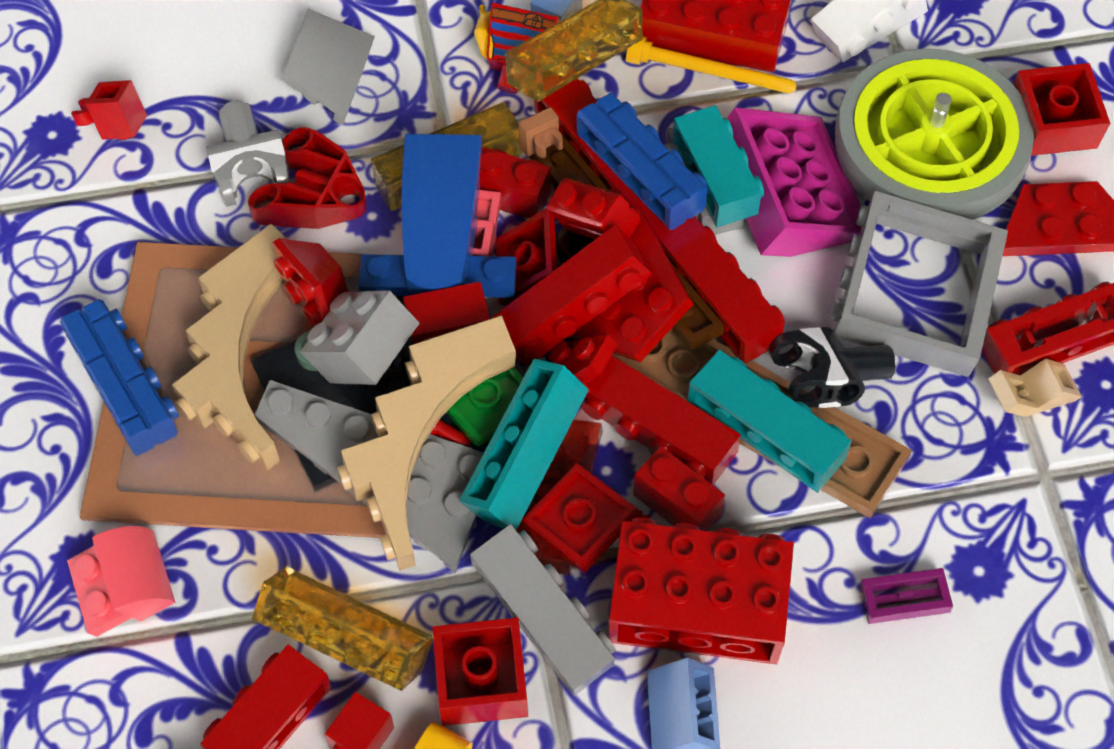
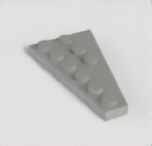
[254,380,484,573]

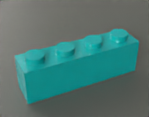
[688,350,852,493]
[459,359,589,530]

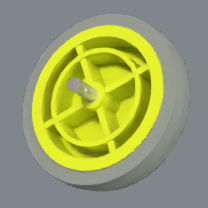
[835,49,1034,220]

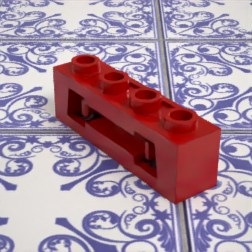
[981,282,1114,376]

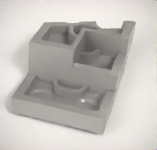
[281,9,375,125]

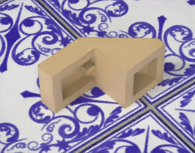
[988,359,1082,417]

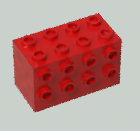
[609,518,794,665]

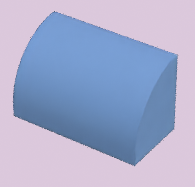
[647,657,720,749]

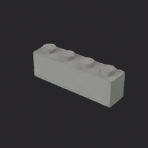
[470,524,616,697]

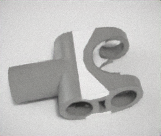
[206,101,290,207]

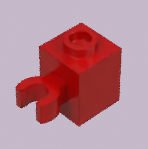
[71,80,147,140]

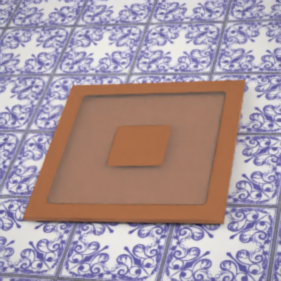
[80,242,393,538]

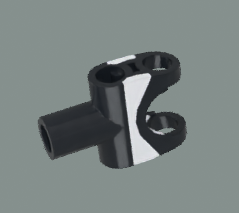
[768,327,896,408]

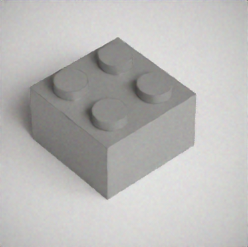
[300,291,419,385]

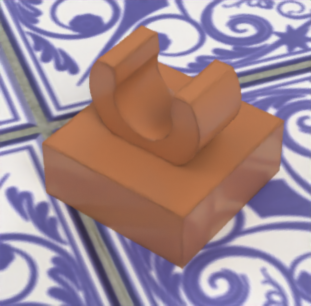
[518,107,563,158]

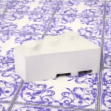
[811,0,928,62]

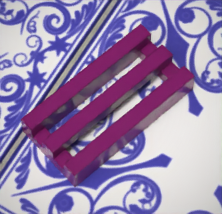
[859,568,953,624]

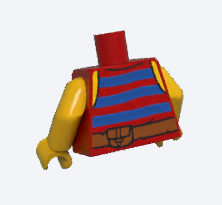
[474,2,585,94]

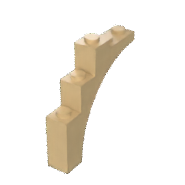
[172,224,287,471]
[337,316,516,571]

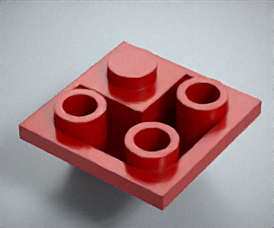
[272,238,348,327]

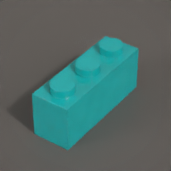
[672,105,764,228]

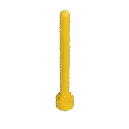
[626,34,796,94]

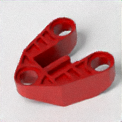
[248,127,367,229]

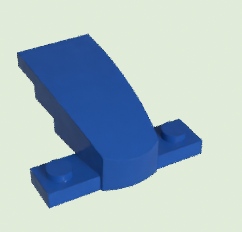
[358,134,517,298]

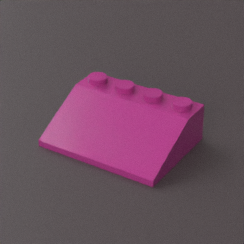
[727,108,862,257]

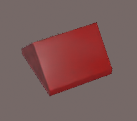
[496,208,557,306]

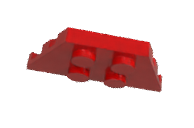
[1002,181,1114,257]

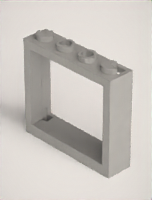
[830,191,1008,377]

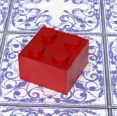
[1013,63,1111,156]
[432,617,528,726]

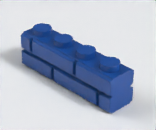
[577,92,708,231]
[60,299,179,456]

